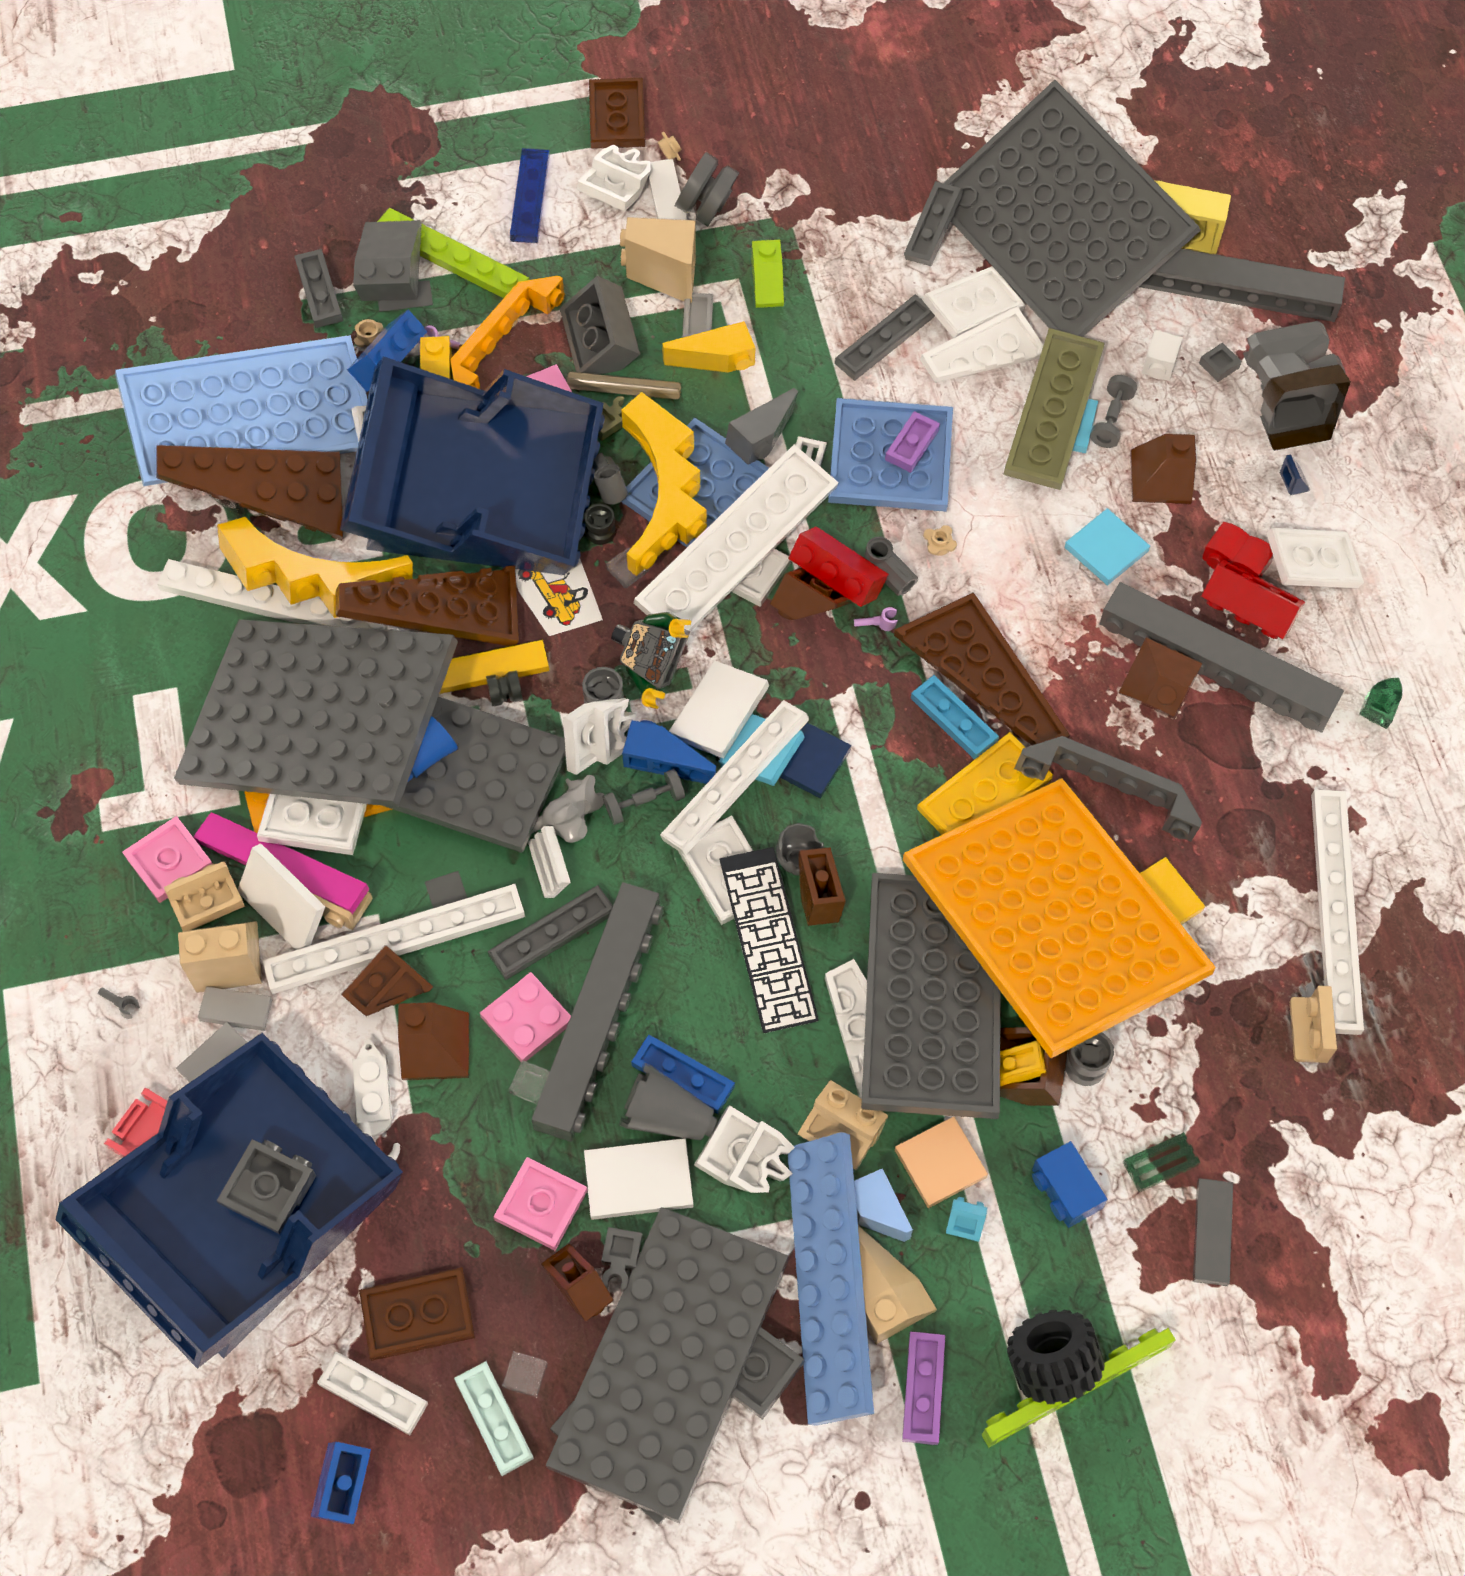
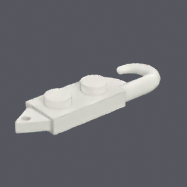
[352,1038,400,1160]

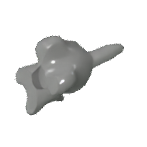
[531,775,604,843]

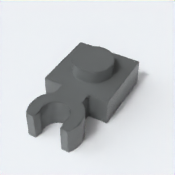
[601,1227,643,1292]

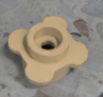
[657,132,682,161]
[354,319,383,347]
[923,525,957,556]

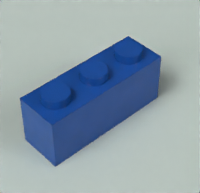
[347,309,428,392]

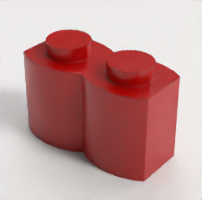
[1202,522,1274,578]

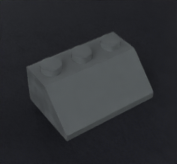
[560,276,640,375]

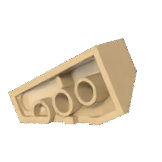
[858,1225,937,1345]

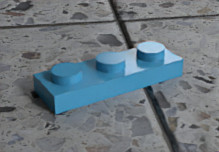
[911,675,999,760]

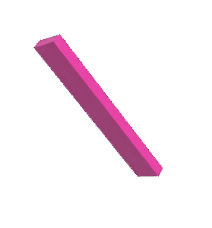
[193,812,369,915]

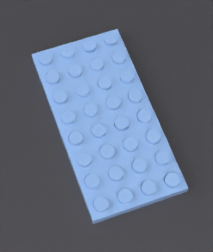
[115,335,368,486]

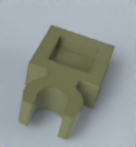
[598,396,624,441]

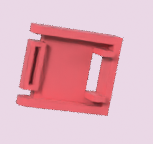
[104,1088,167,1157]

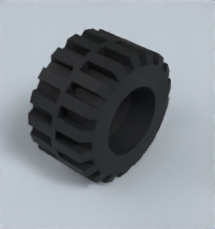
[1007,1309,1105,1404]

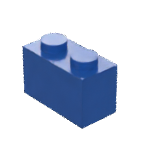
[1032,1141,1108,1228]
[311,1442,371,1524]

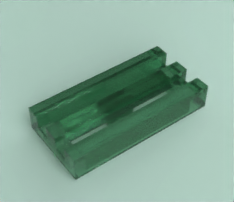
[1123,1132,1200,1193]

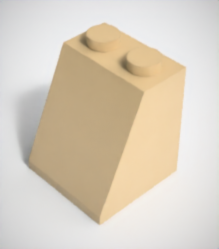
[620,217,696,303]
[178,921,262,993]

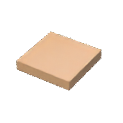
[895,1117,988,1208]

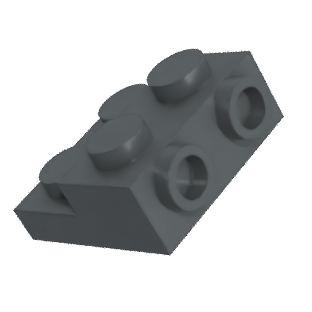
[217,1139,316,1234]

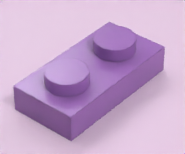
[885,411,940,473]

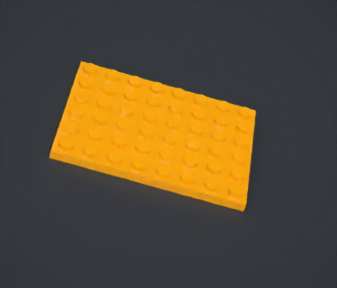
[903,778,1216,1058]

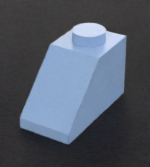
[854,1168,913,1242]

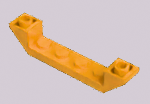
[450,276,565,389]

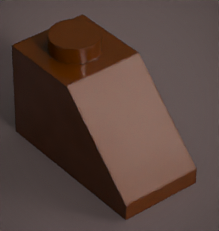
[798,847,845,926]
[541,1244,614,1322]

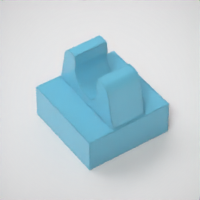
[946,1197,987,1242]

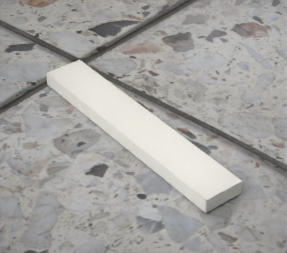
[660,700,809,856]

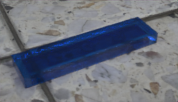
[510,148,550,243]

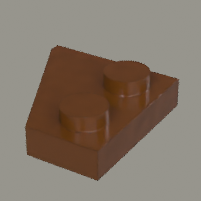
[341,945,433,1016]

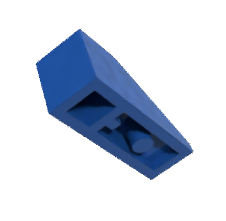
[622,720,716,784]

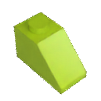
[751,240,784,308]

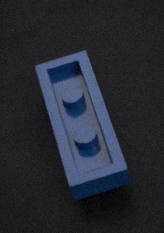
[631,1035,735,1114]

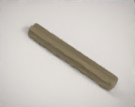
[567,372,681,399]

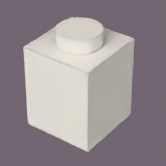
[1142,330,1183,381]

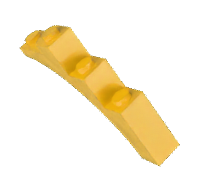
[621,392,707,576]
[217,517,413,618]

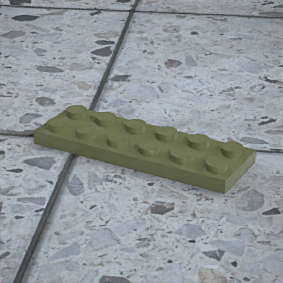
[1003,328,1105,490]

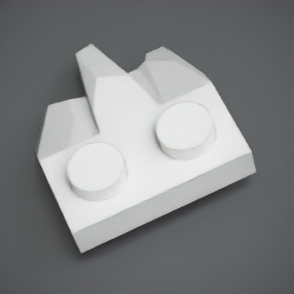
[577,145,651,211]
[563,698,636,775]
[694,1105,795,1193]

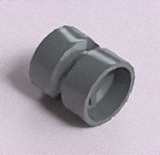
[582,667,624,704]
[1065,1032,1114,1086]

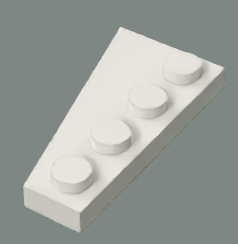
[920,306,1043,383]
[825,959,867,1099]

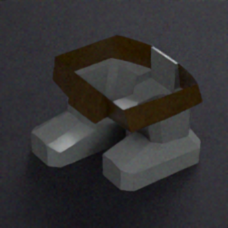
[1243,321,1351,451]

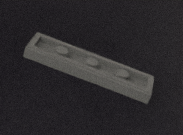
[835,294,935,381]
[487,885,613,981]

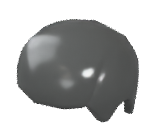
[776,823,824,875]

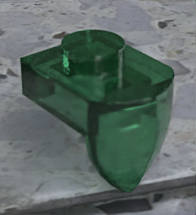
[1359,677,1403,729]

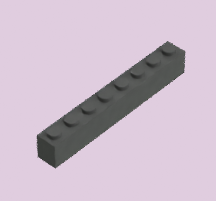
[1139,249,1345,322]
[1099,582,1344,733]
[531,882,664,1142]

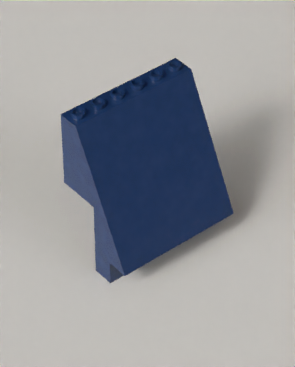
[340,356,605,575]
[55,1033,403,1369]

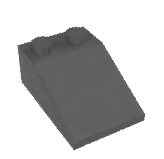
[353,220,422,301]

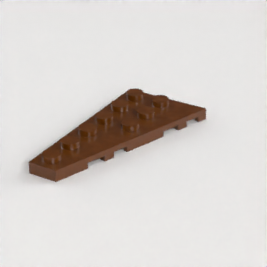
[156,445,343,541]
[336,565,519,646]
[894,592,1070,746]

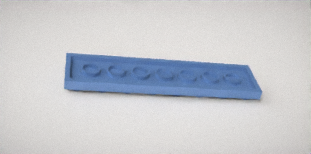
[788,1132,874,1426]

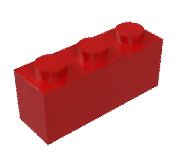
[788,526,889,607]
[1201,560,1305,639]

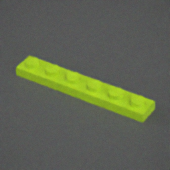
[377,208,529,298]
[982,1328,1176,1448]

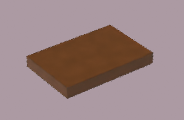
[589,78,645,149]
[359,1267,475,1361]

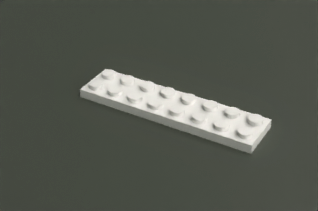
[634,444,839,632]

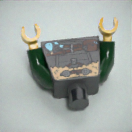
[611,612,691,709]

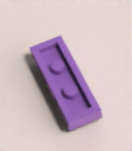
[902,1331,945,1445]

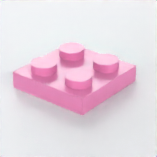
[122,816,213,903]
[480,972,571,1064]
[494,1157,588,1251]

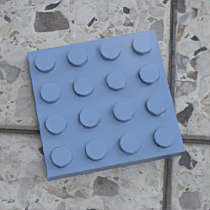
[828,398,953,512]
[621,418,769,547]

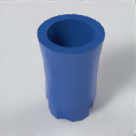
[408,716,458,782]

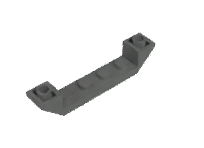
[1014,736,1202,842]

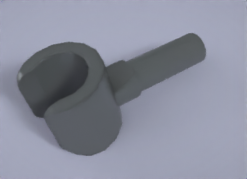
[98,987,140,1019]

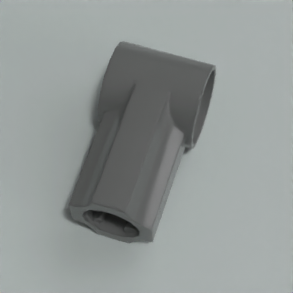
[592,453,628,504]
[864,536,918,596]

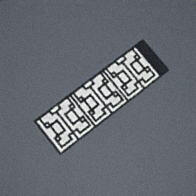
[719,847,819,1033]

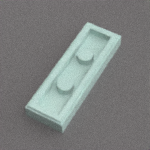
[454,1361,534,1476]

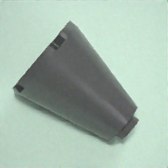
[619,1063,717,1141]

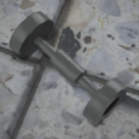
[1090,375,1137,448]
[603,769,685,825]

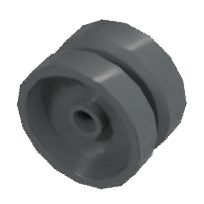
[674,152,739,227]

